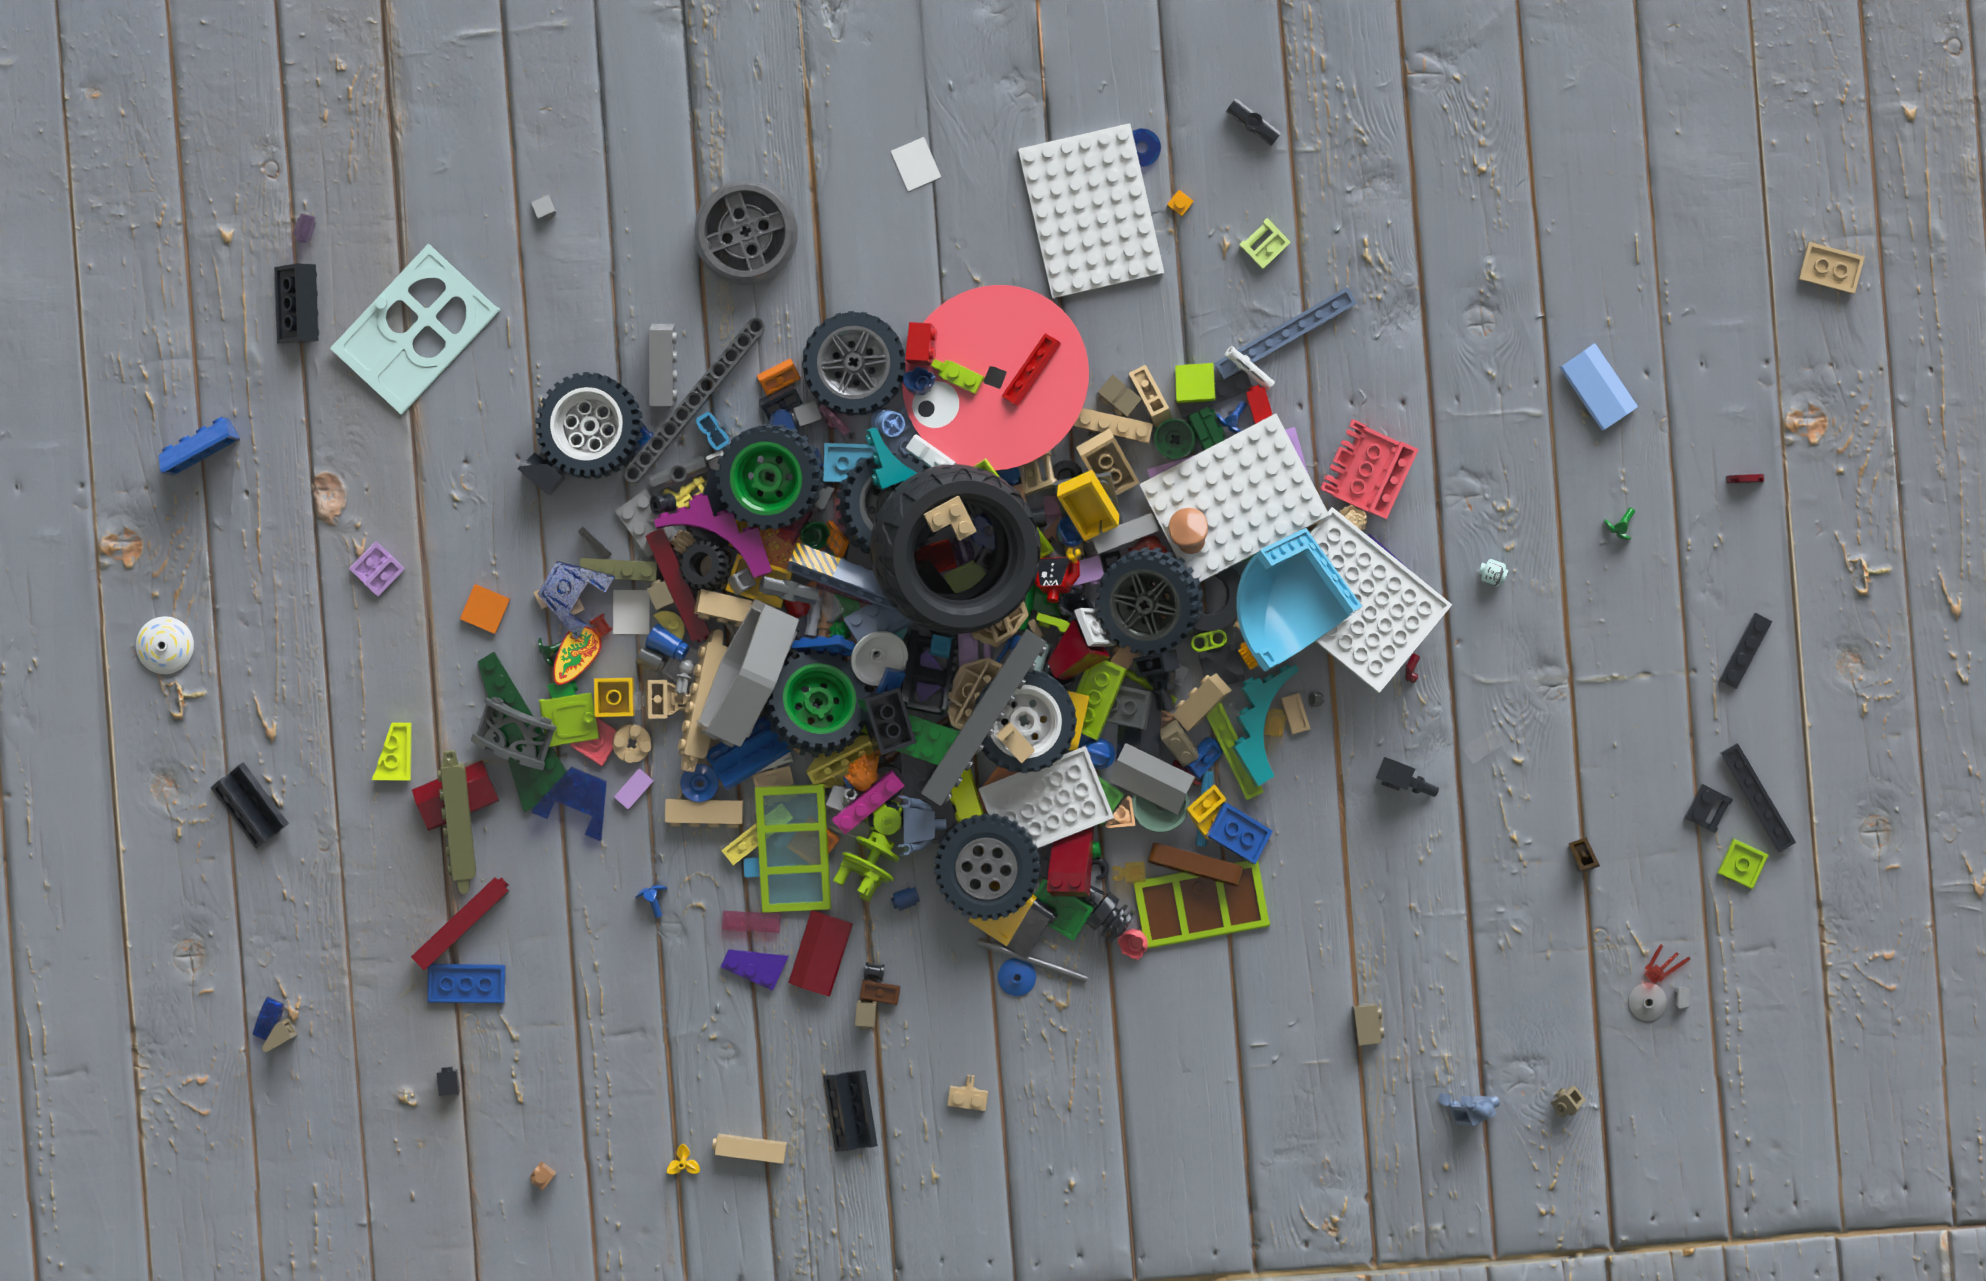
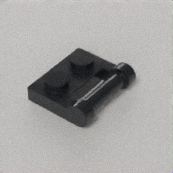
[1684,784,1733,834]

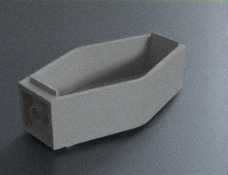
[696,599,799,747]

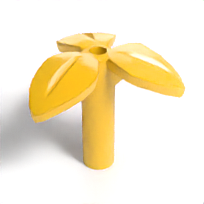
[667,1144,700,1175]

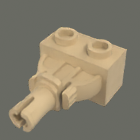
[645,680,691,719]

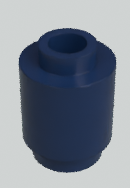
[891,887,920,911]

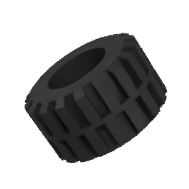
[679,541,732,591]

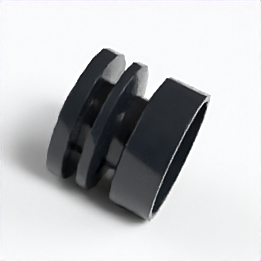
[1085,891,1135,943]

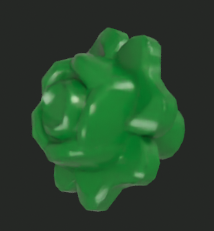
[829,621,851,640]

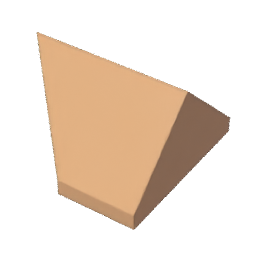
[1104,795,1135,828]

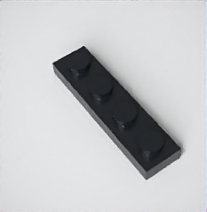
[1175,371,1252,418]
[1719,612,1773,689]

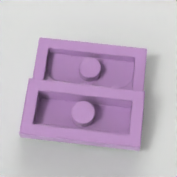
[349,541,405,596]

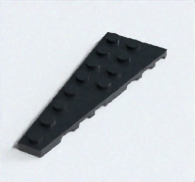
[900,691,958,844]

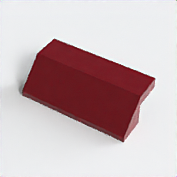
[412,760,499,831]
[788,910,853,997]

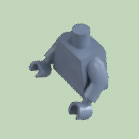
[897,795,946,856]
[1438,1093,1500,1126]

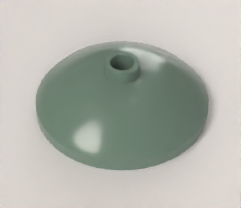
[1132,793,1189,833]

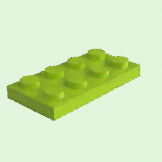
[1076,660,1128,740]

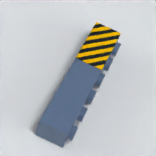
[787,543,896,611]

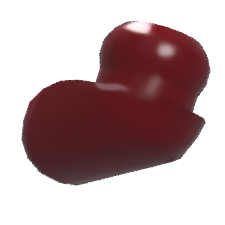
[1405,653,1420,683]

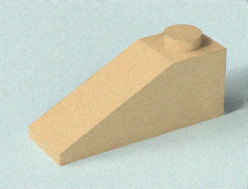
[1129,365,1173,428]

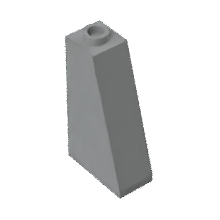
[1083,513,1159,558]

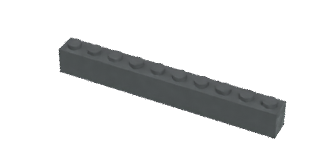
[921,629,1047,806]

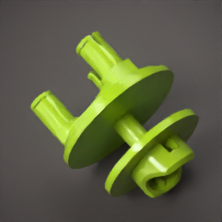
[833,832,900,902]

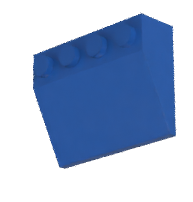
[158,417,240,476]

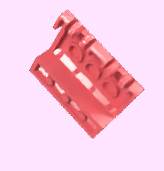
[1320,419,1419,519]

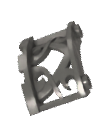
[470,697,557,770]

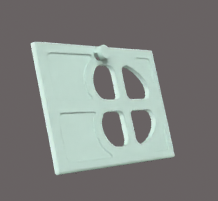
[330,243,500,415]

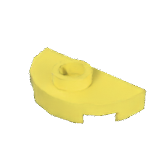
[654,611,685,640]

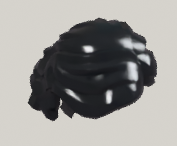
[1056,585,1094,624]

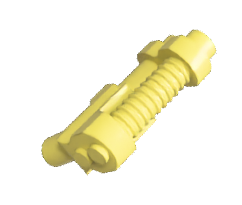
[663,476,705,509]

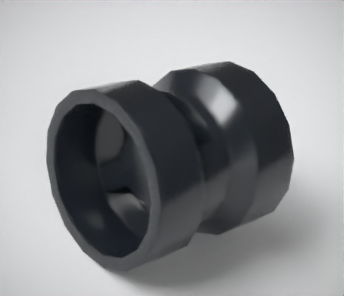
[650,493,676,515]

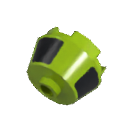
[867,800,903,836]

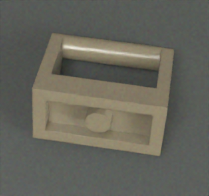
[262,1019,298,1052]

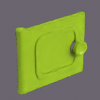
[538,692,599,747]

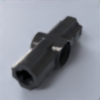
[1226,98,1281,146]

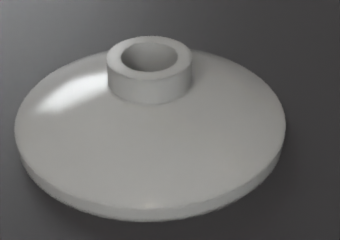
[1628,983,1667,1021]

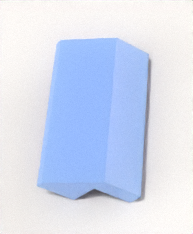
[1559,343,1638,431]

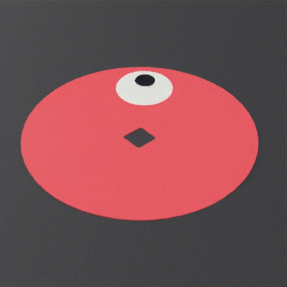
[902,285,1089,471]

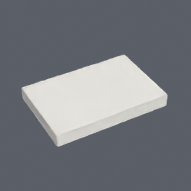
[1075,608,1118,647]

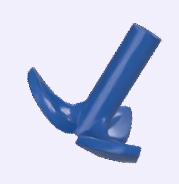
[1216,401,1247,433]
[635,885,668,918]

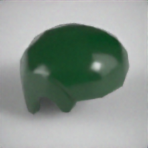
[799,521,830,550]

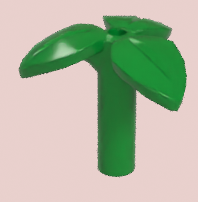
[1604,507,1635,540]

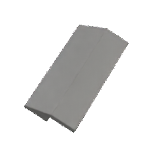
[1109,743,1195,815]

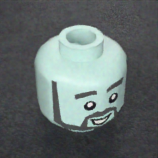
[1478,559,1508,587]

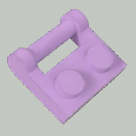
[958,633,991,668]

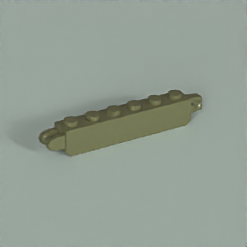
[438,750,476,894]

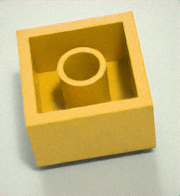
[594,678,635,717]

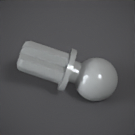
[675,660,694,695]

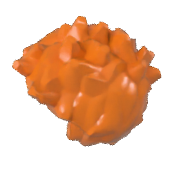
[845,753,879,792]

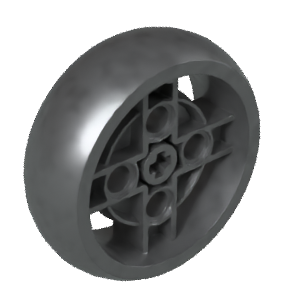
[694,181,798,284]

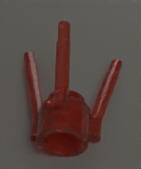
[1644,944,1691,984]

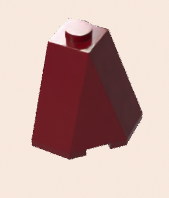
[1048,621,1110,680]

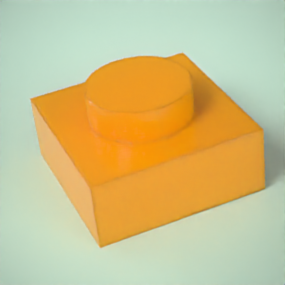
[1167,190,1194,217]

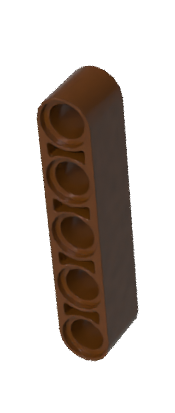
[1148,843,1243,886]

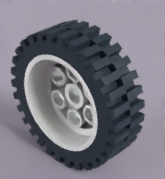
[535,372,644,479]

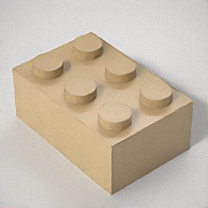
[1076,429,1140,495]

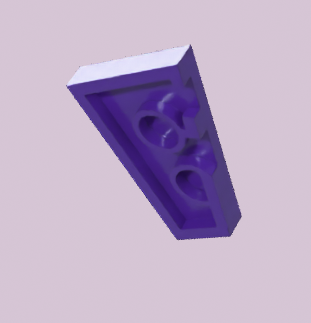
[721,949,789,991]

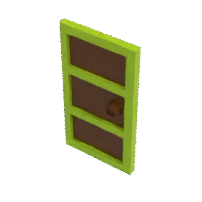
[1133,860,1270,949]

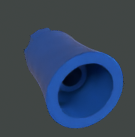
[645,623,690,661]

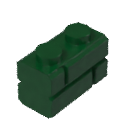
[1187,407,1226,451]

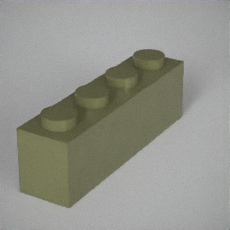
[579,558,659,582]

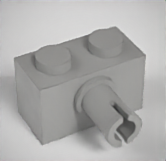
[826,785,863,825]

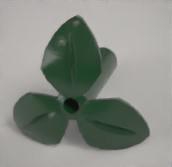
[538,638,563,667]

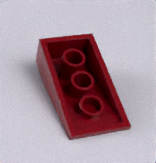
[1047,826,1094,897]

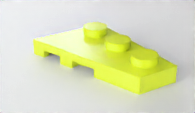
[372,723,412,780]

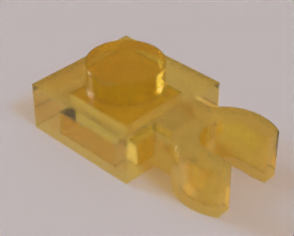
[1112,861,1146,883]

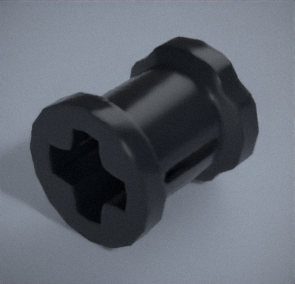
[864,962,885,981]

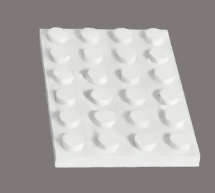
[978,746,1114,848]

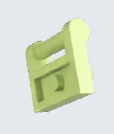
[1239,218,1291,269]

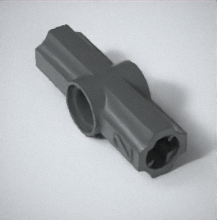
[649,456,709,492]
[759,576,819,605]

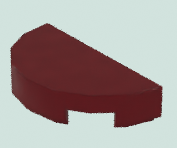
[1726,474,1764,483]

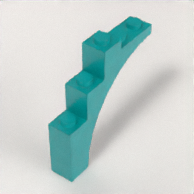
[865,428,917,489]
[1231,663,1299,787]

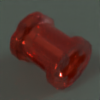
[589,613,614,638]

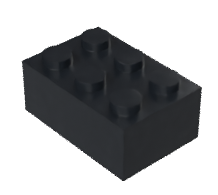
[857,688,917,755]

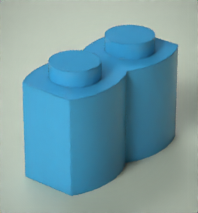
[696,412,730,451]

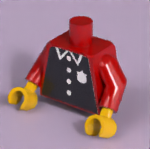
[1034,548,1081,603]

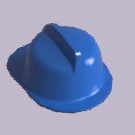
[1070,734,1116,769]

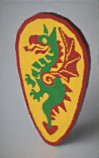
[553,626,602,686]

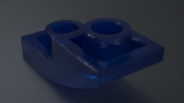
[252,997,285,1041]

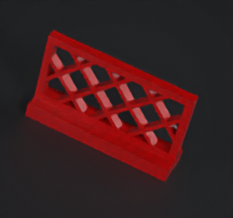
[1002,333,1061,407]

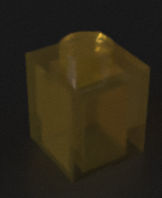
[1264,708,1287,738]

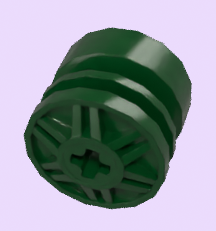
[1154,419,1196,461]

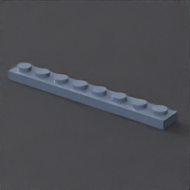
[1214,287,1357,380]

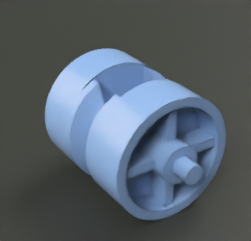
[871,408,905,437]

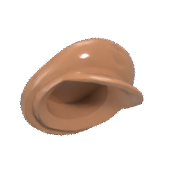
[1168,507,1208,554]

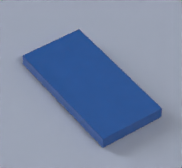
[427,964,506,1003]

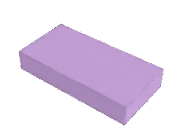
[614,768,654,809]

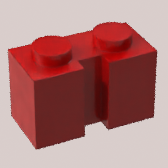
[905,322,937,365]

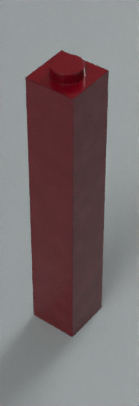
[645,528,710,642]
[411,877,510,971]

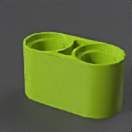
[1190,630,1227,652]

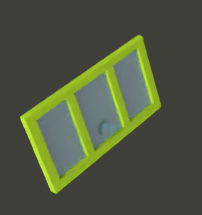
[755,783,831,913]

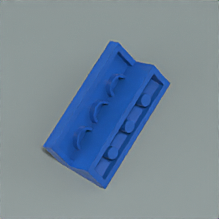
[706,715,791,791]

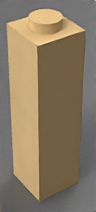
[712,1134,787,1164]

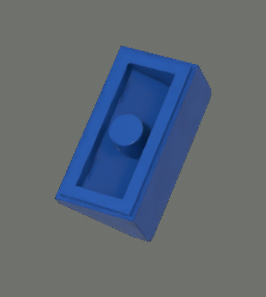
[1185,737,1223,779]

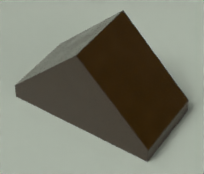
[1568,837,1600,873]

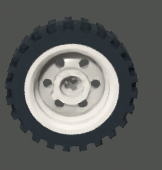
[974,669,1077,773]

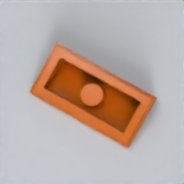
[757,359,801,396]

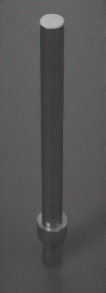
[977,938,1088,983]

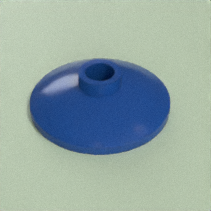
[680,764,719,802]
[998,958,1036,996]

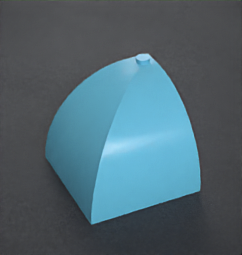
[1237,528,1362,671]

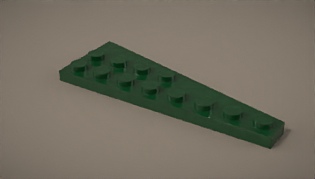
[477,652,574,812]

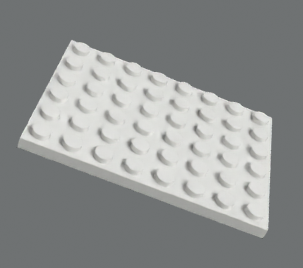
[1018,123,1164,299]
[1139,414,1329,583]
[1310,507,1452,694]

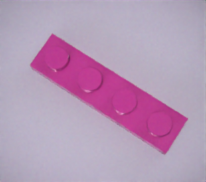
[832,770,904,834]

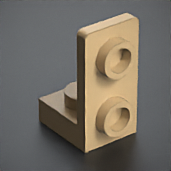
[995,722,1035,763]

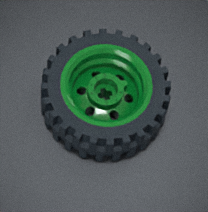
[715,424,824,530]
[765,649,871,758]

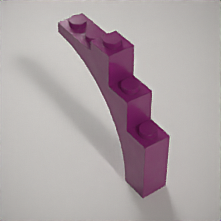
[654,493,772,579]

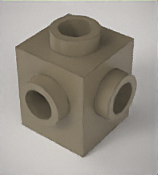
[1550,1085,1586,1118]

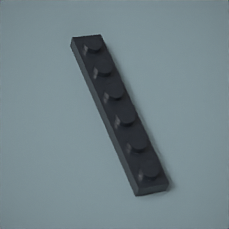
[1720,743,1796,852]

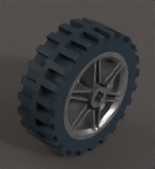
[802,311,906,416]

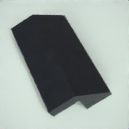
[1116,689,1162,761]
[211,762,289,849]
[823,1070,878,1152]

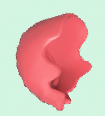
[1118,929,1148,960]

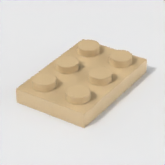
[1798,242,1865,294]

